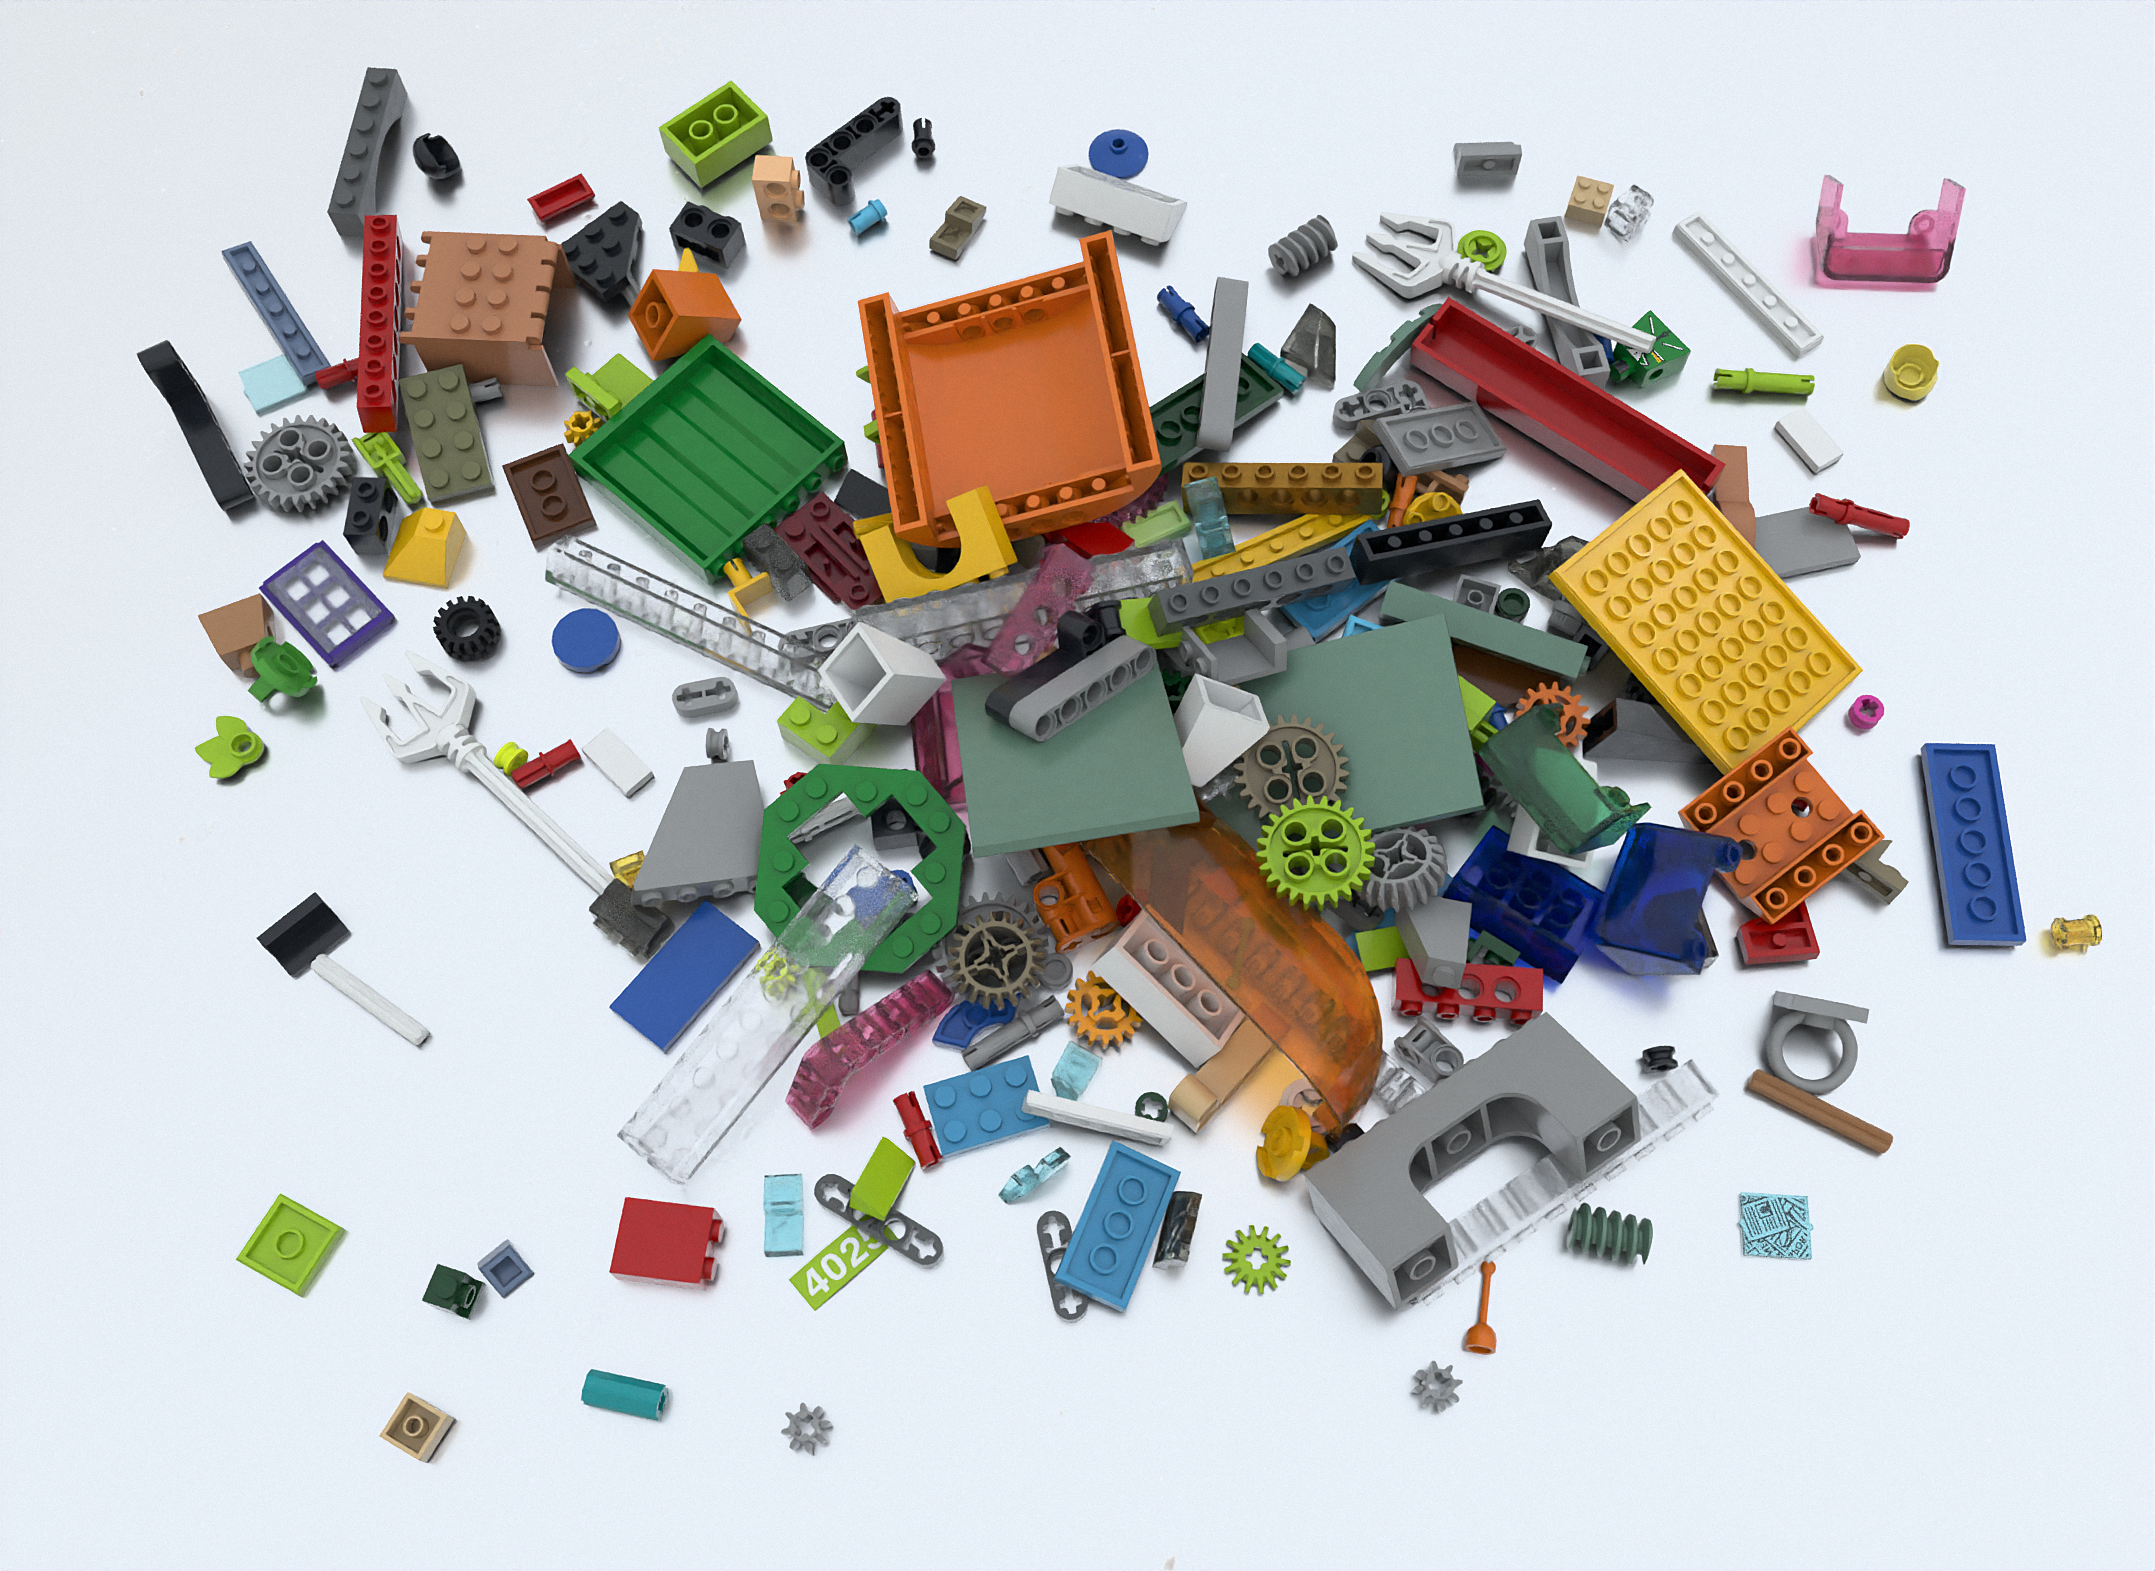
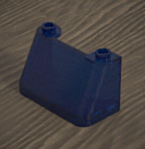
[1591,822,1744,975]

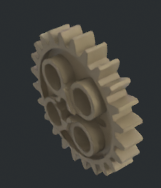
[1233,714,1350,827]

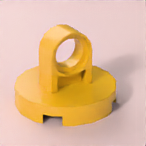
[1256,1105,1330,1181]

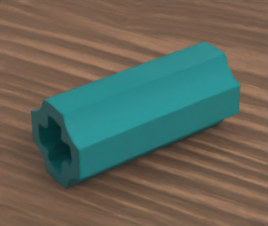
[581,1369,668,1421]

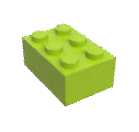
[658,80,773,188]

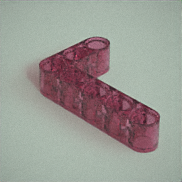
[785,970,955,1129]

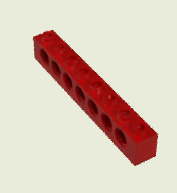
[356,215,403,433]

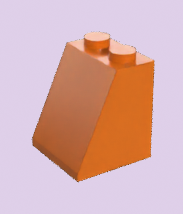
[627,269,742,361]

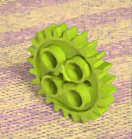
[1256,795,1375,911]

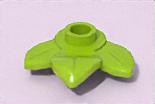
[195,716,264,779]

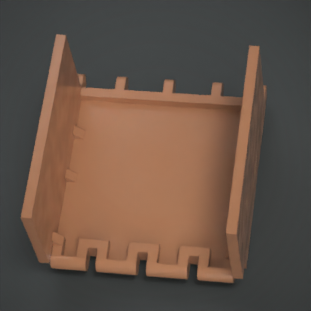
[399,231,576,387]

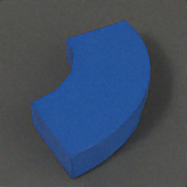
[932,993,1021,1051]

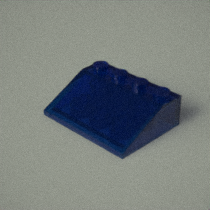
[1442,825,1615,985]

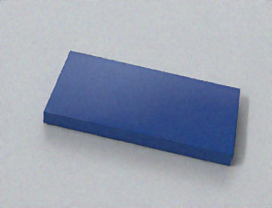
[609,900,760,1053]

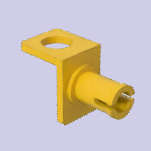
[723,558,773,635]

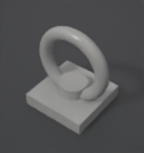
[1767,990,1869,1094]

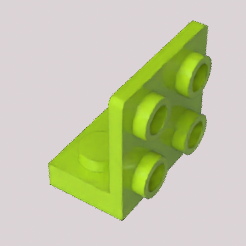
[565,353,654,422]

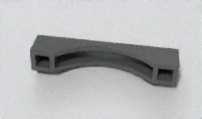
[327,67,407,237]

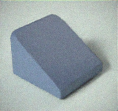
[477,1239,533,1298]

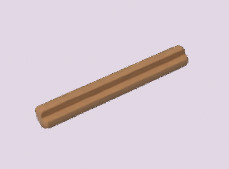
[1748,1069,1893,1154]

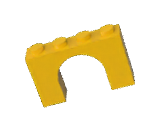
[859,485,1018,614]

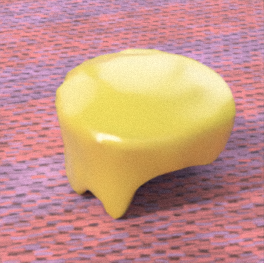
[1884,344,1939,401]

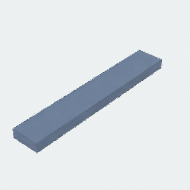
[221,241,331,386]

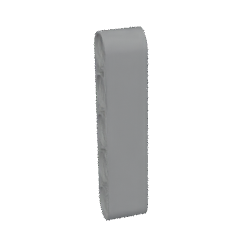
[1009,635,1157,742]

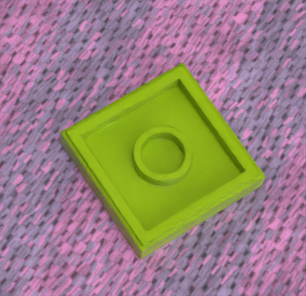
[235,1193,345,1297]

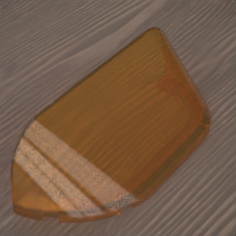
[1053,816,1383,1143]

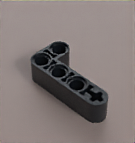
[805,97,903,206]
[985,610,1106,728]

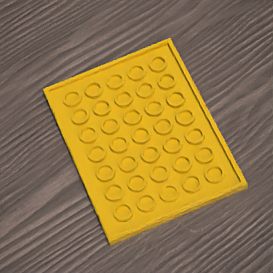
[1548,469,1864,776]

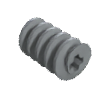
[1268,215,1338,277]

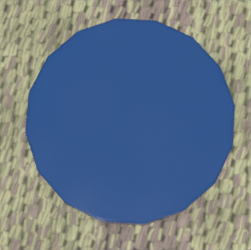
[551,608,621,672]

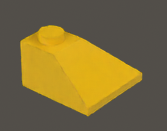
[382,507,467,589]

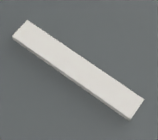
[1673,211,1824,358]

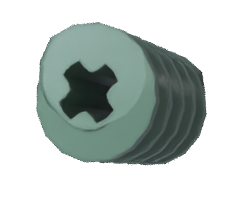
[1566,1203,1653,1265]

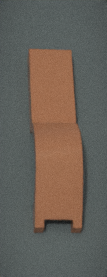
[1711,444,1756,549]

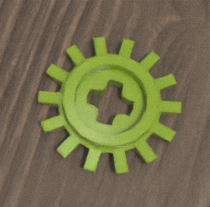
[1222,1225,1291,1294]

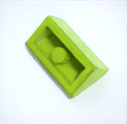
[849,1137,915,1221]

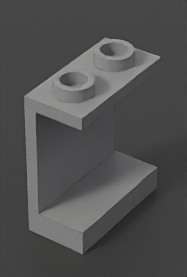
[1179,608,1287,686]

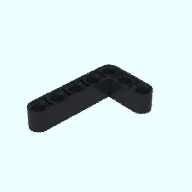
[136,339,254,511]

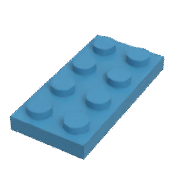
[1277,519,1403,643]
[1053,1140,1181,1312]

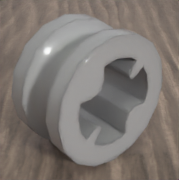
[705,728,729,759]

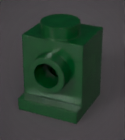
[422,1263,485,1320]

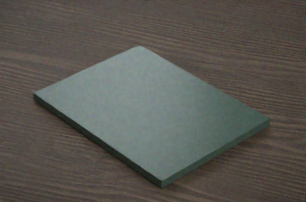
[1181,613,1485,870]
[951,657,1200,858]

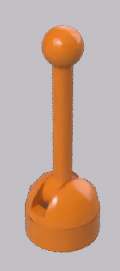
[1464,1260,1497,1355]

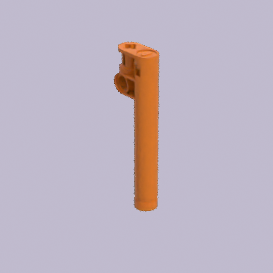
[1033,842,1121,954]

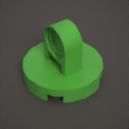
[247,636,317,703]

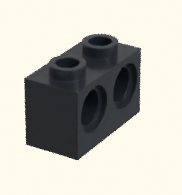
[669,201,746,270]
[343,477,398,555]
[870,769,923,851]

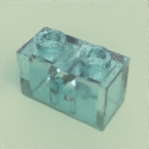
[1184,476,1236,560]

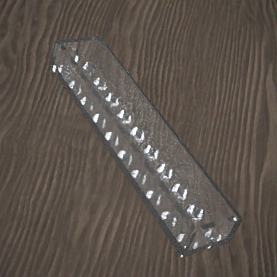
[616,843,919,1186]

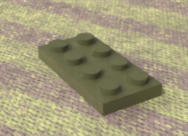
[398,364,494,503]

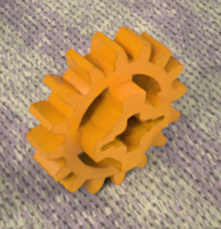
[1064,970,1143,1049]

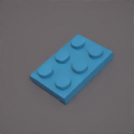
[923,1055,1050,1159]

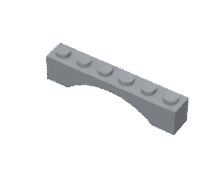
[1523,215,1611,390]

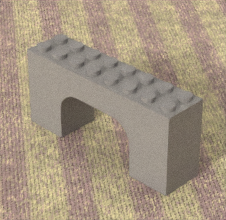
[1304,1011,1641,1310]

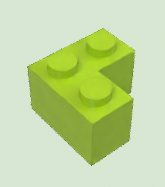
[776,696,878,765]

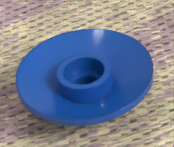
[1088,129,1149,179]

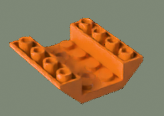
[1677,726,1885,925]

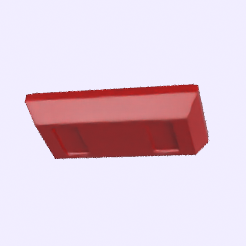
[527,173,596,222]

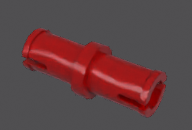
[893,1091,943,1169]

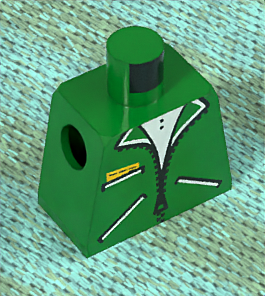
[1609,310,1691,388]

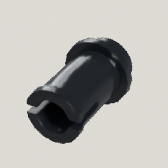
[911,118,935,158]

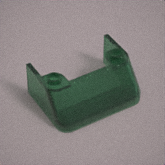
[1479,702,1652,855]

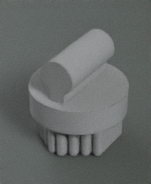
[1548,594,1587,637]

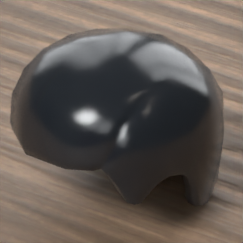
[413,133,461,180]

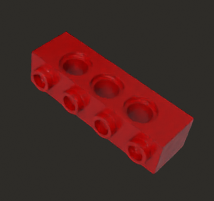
[1391,958,1543,1025]

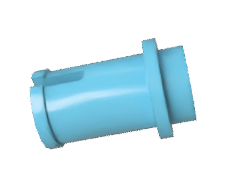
[847,199,888,236]

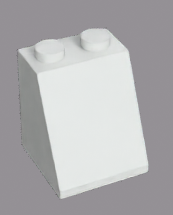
[817,622,947,726]
[1173,673,1270,787]

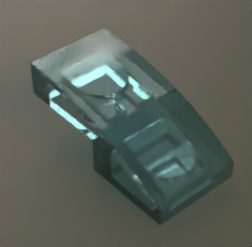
[763,1173,804,1257]

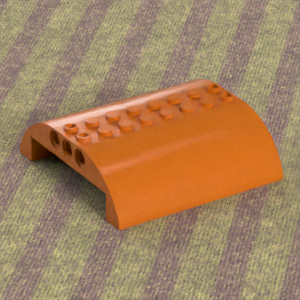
[857,230,1162,549]

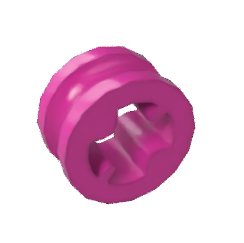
[1848,694,1885,730]

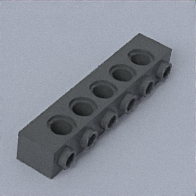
[1147,546,1356,637]

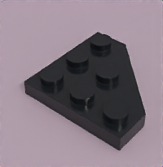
[561,201,643,302]

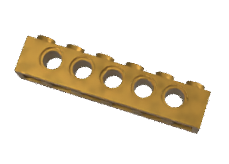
[1181,462,1383,515]

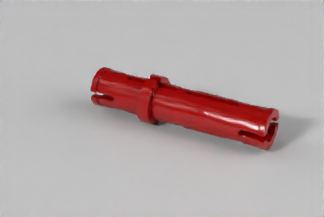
[1809,493,1910,540]

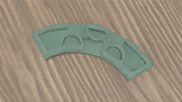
[1353,303,1442,392]

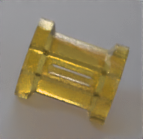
[2051,914,2102,949]

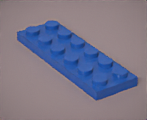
[1920,743,2027,946]

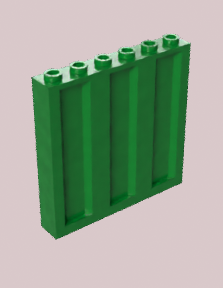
[568,334,848,585]

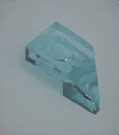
[1050,1041,1103,1102]
[998,1146,1071,1202]

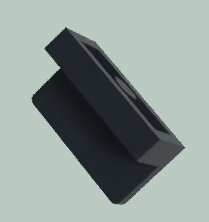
[256,892,350,978]

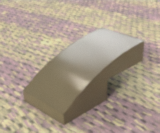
[929,196,987,260]

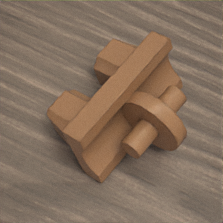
[1414,469,1469,507]

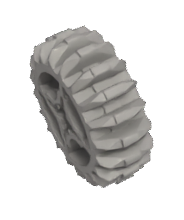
[1356,825,1448,913]

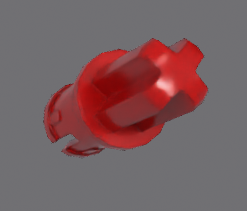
[315,357,359,389]
[511,739,581,789]

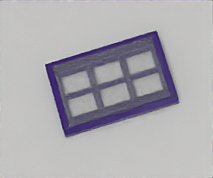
[259,540,395,667]

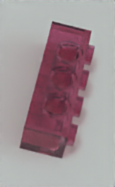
[980,543,1096,680]

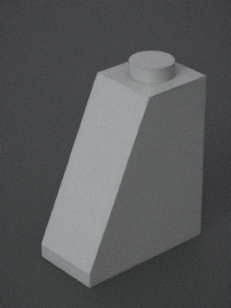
[1393,896,1472,990]

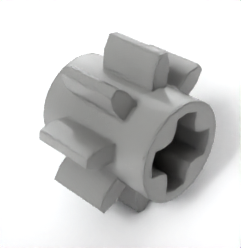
[1412,1360,1463,1413]
[781,1402,832,1454]

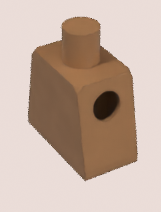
[198,593,276,678]

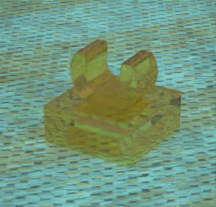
[609,850,646,890]

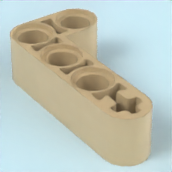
[1168,1005,1290,1133]

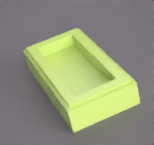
[1118,499,1192,555]

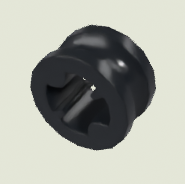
[1642,1045,1679,1073]

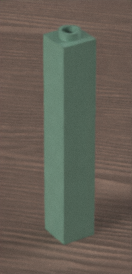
[1379,580,1591,683]

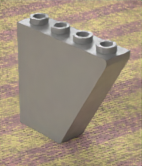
[631,760,764,907]

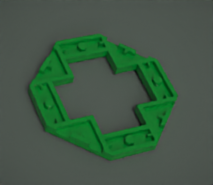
[754,764,966,974]

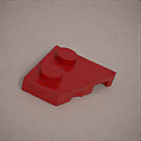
[1736,900,1820,965]

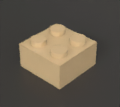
[1564,175,1615,227]
[379,1391,454,1463]

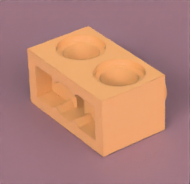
[752,155,805,222]

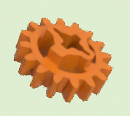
[1512,682,1591,754]

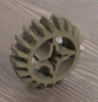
[947,911,1046,1010]

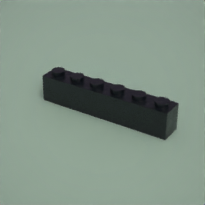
[1349,499,1553,586]

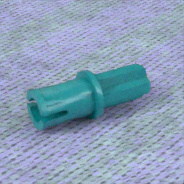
[1247,343,1306,394]

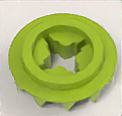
[1457,230,1507,273]

